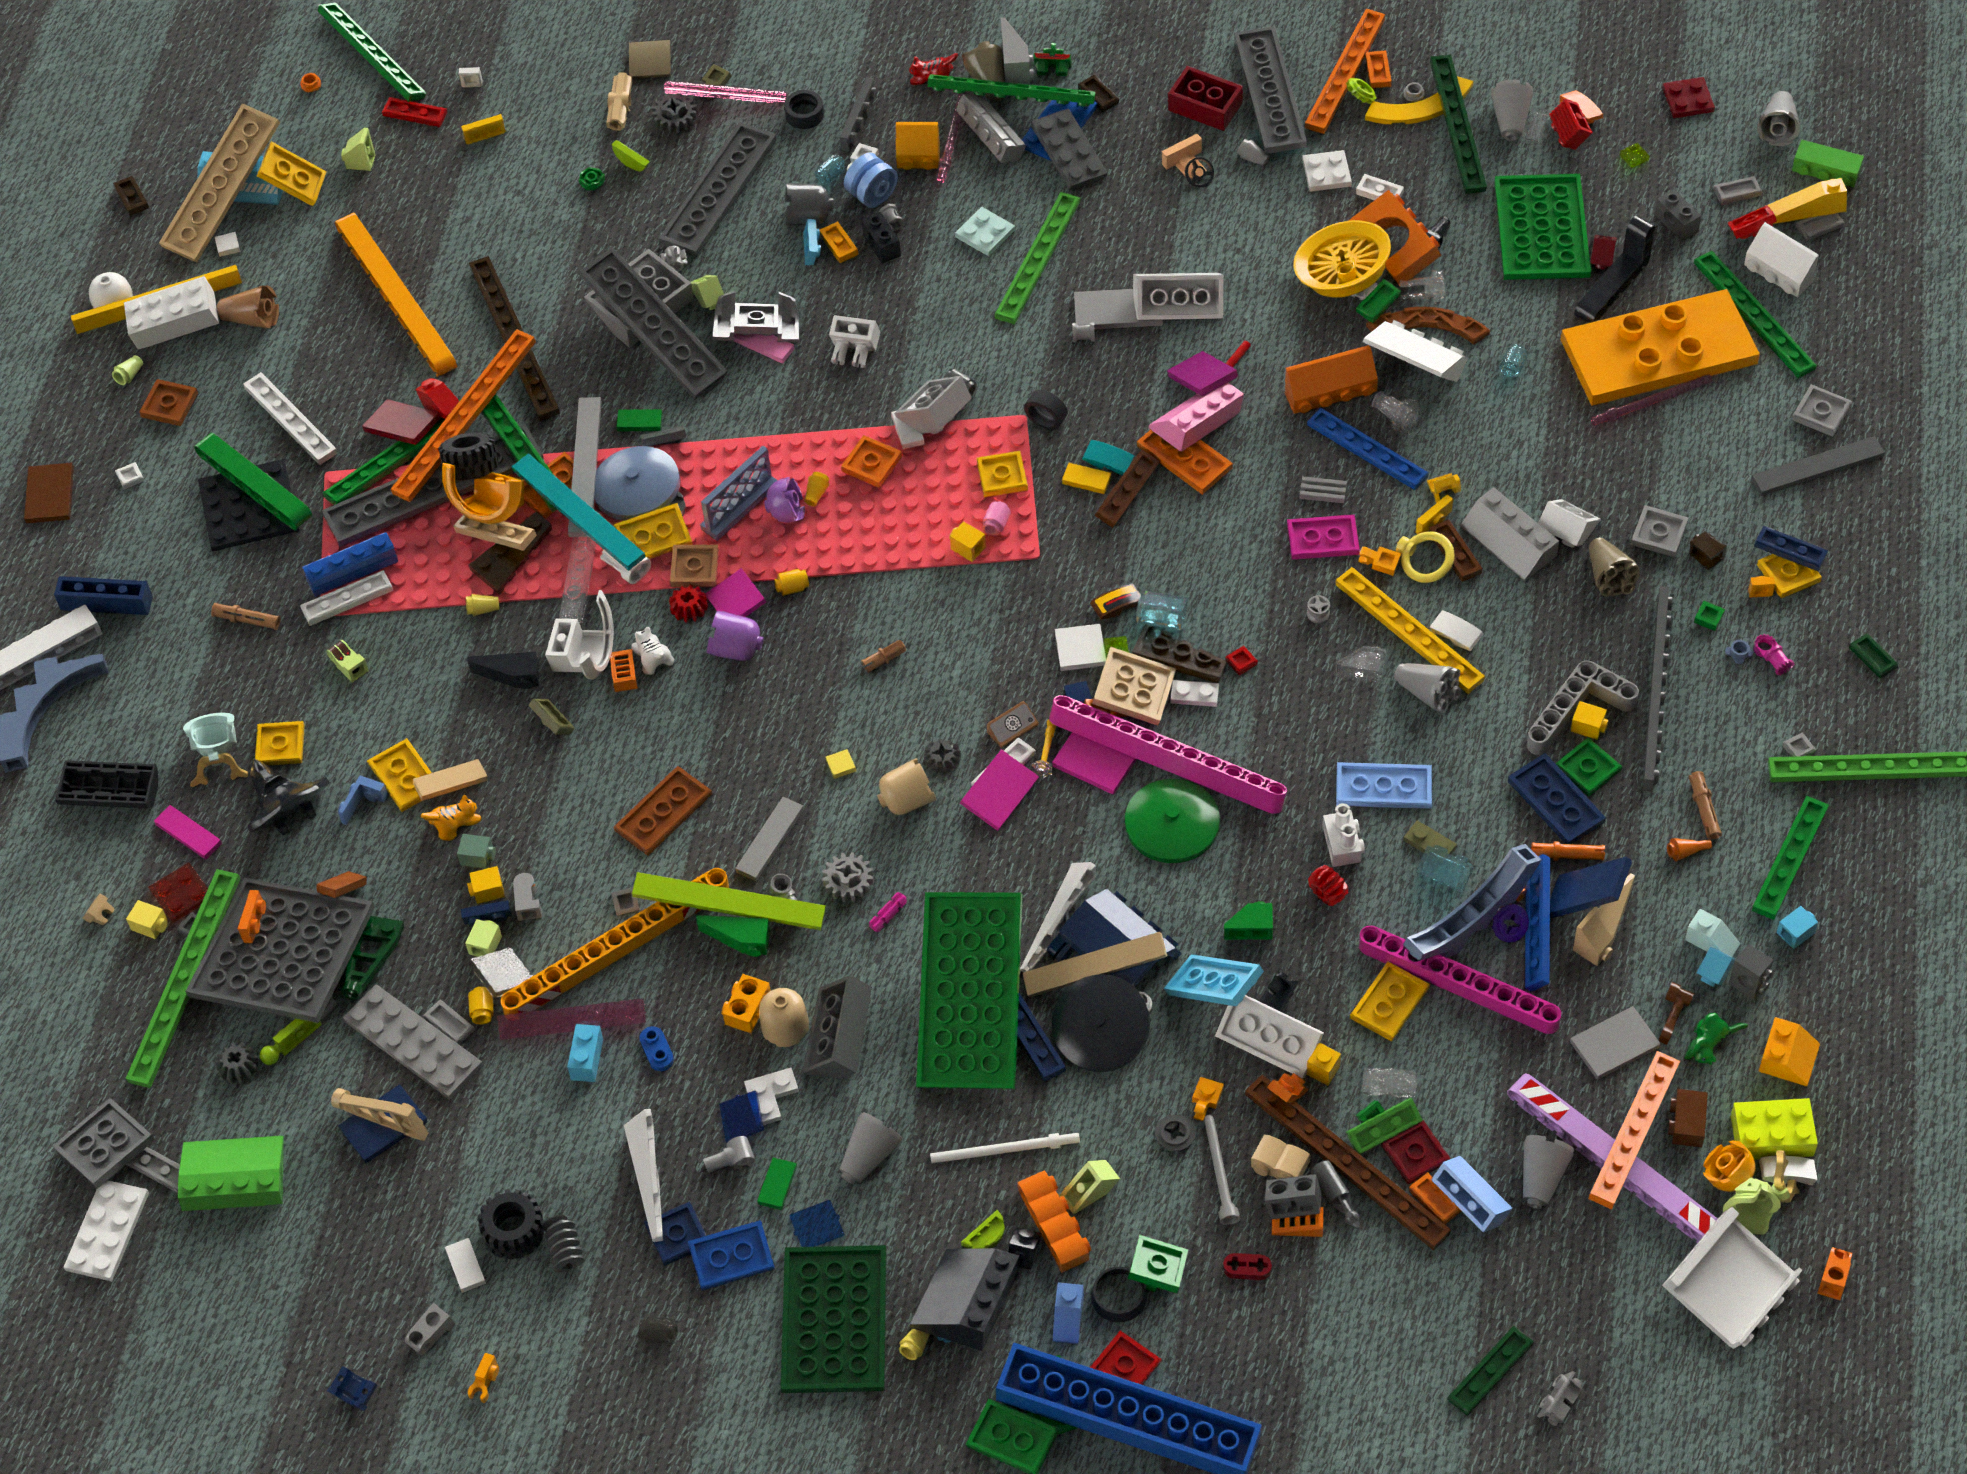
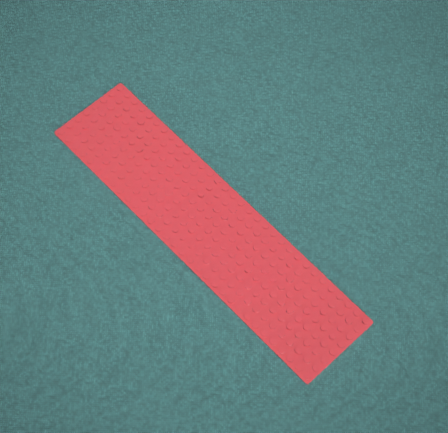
[320,415,1040,616]

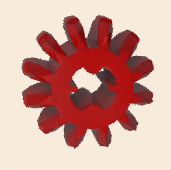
[669,584,708,624]
[1308,865,1349,906]

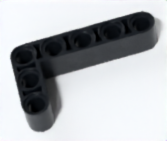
[1574,216,1655,323]

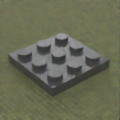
[53,1098,154,1189]

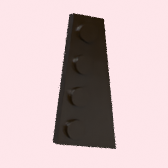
[469,512,552,595]
[1132,621,1227,683]

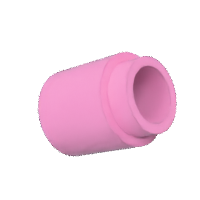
[982,501,1011,536]

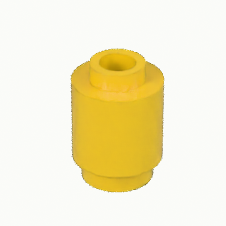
[774,569,809,596]
[468,987,494,1025]

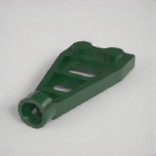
[341,916,404,1000]

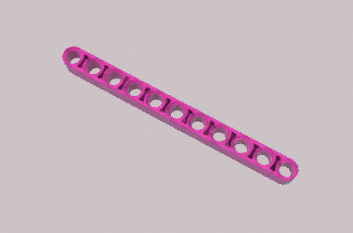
[1049,695,1287,814]

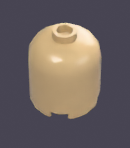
[877,758,937,815]
[759,988,809,1047]

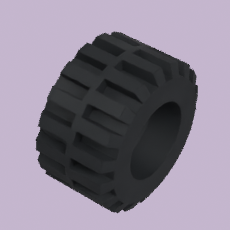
[439,433,499,480]
[478,1189,544,1259]

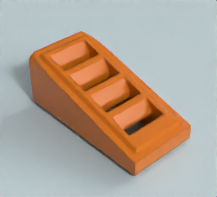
[610,649,638,692]
[1272,1207,1323,1237]

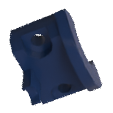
[327,1366,378,1411]

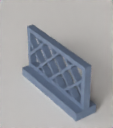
[700,446,778,541]

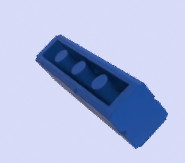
[302,532,398,597]

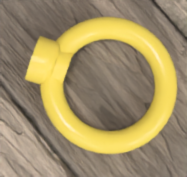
[1396,532,1455,583]

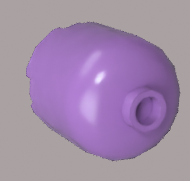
[707,611,764,661]

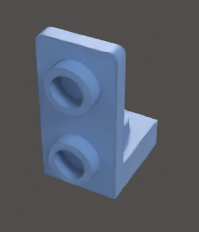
[338,776,388,825]

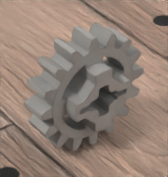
[822,852,874,902]

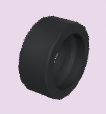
[784,90,824,129]
[1024,390,1068,431]

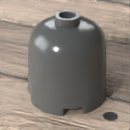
[785,183,833,225]

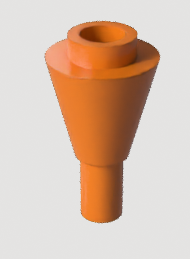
[1667,838,1712,862]

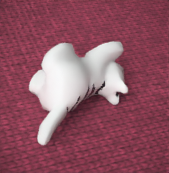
[631,627,675,675]

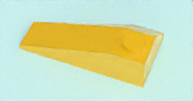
[1759,178,1847,224]

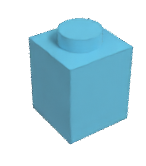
[1777,906,1818,949]
[1696,947,1735,987]

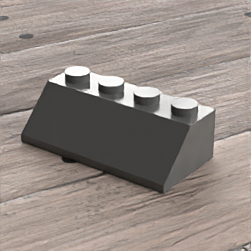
[803,975,872,1079]

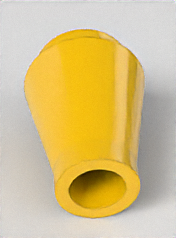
[804,472,830,507]

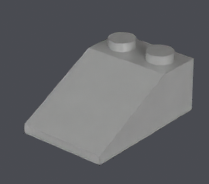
[1001,17,1034,85]

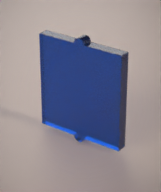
[719,1090,764,1143]
[789,1200,845,1247]

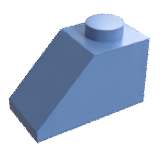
[1053,1283,1084,1344]

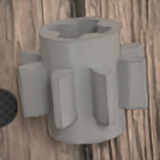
[660,246,688,272]

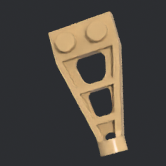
[331,1088,428,1141]

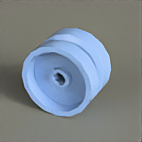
[844,153,898,208]

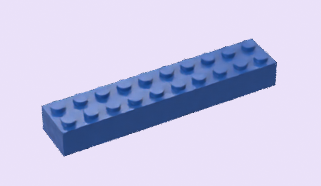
[996,1343,1262,1474]

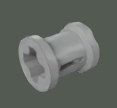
[879,204,904,231]
[1072,322,1095,342]

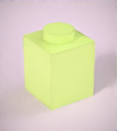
[466,919,502,960]

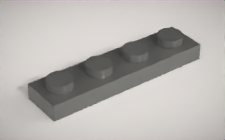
[840,77,878,152]

